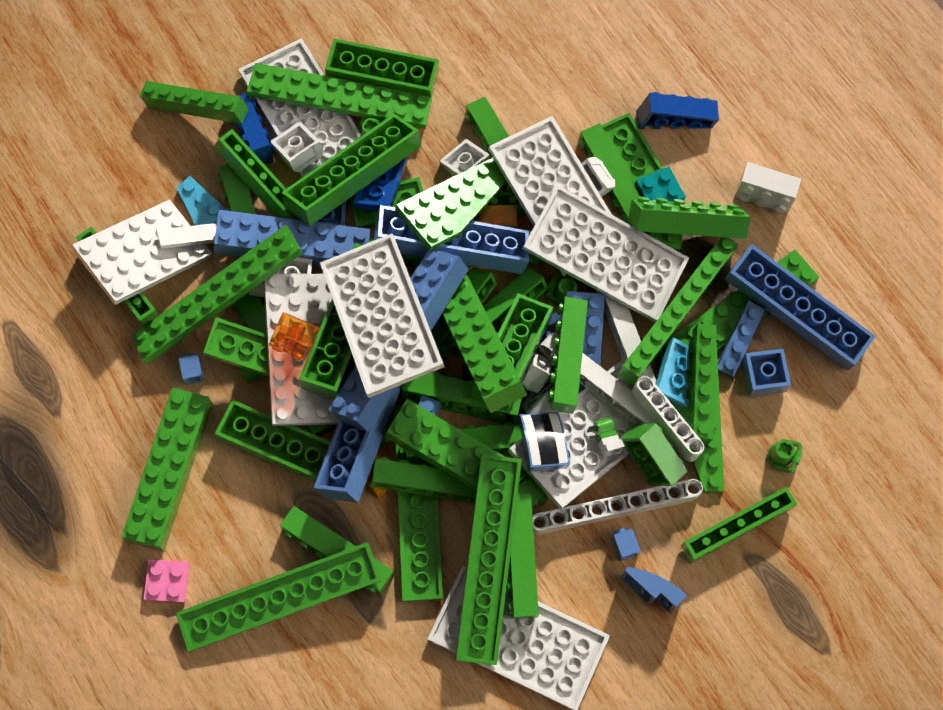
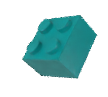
[635,166,686,202]

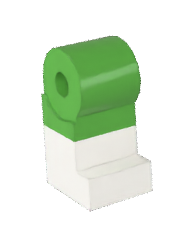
[593,418,625,458]

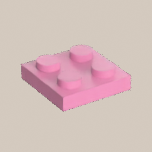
[143,560,190,603]

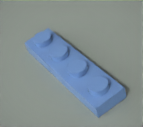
[718,301,765,378]

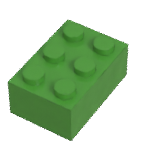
[619,423,688,486]

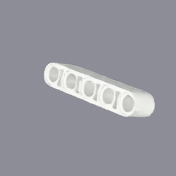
[632,376,704,462]

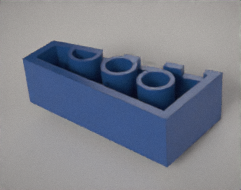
[637,92,719,129]
[236,93,275,164]

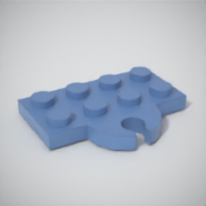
[545,291,605,366]

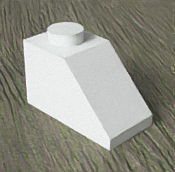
[522,352,552,393]

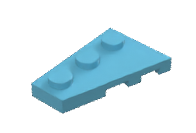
[176,176,228,226]
[656,337,689,407]

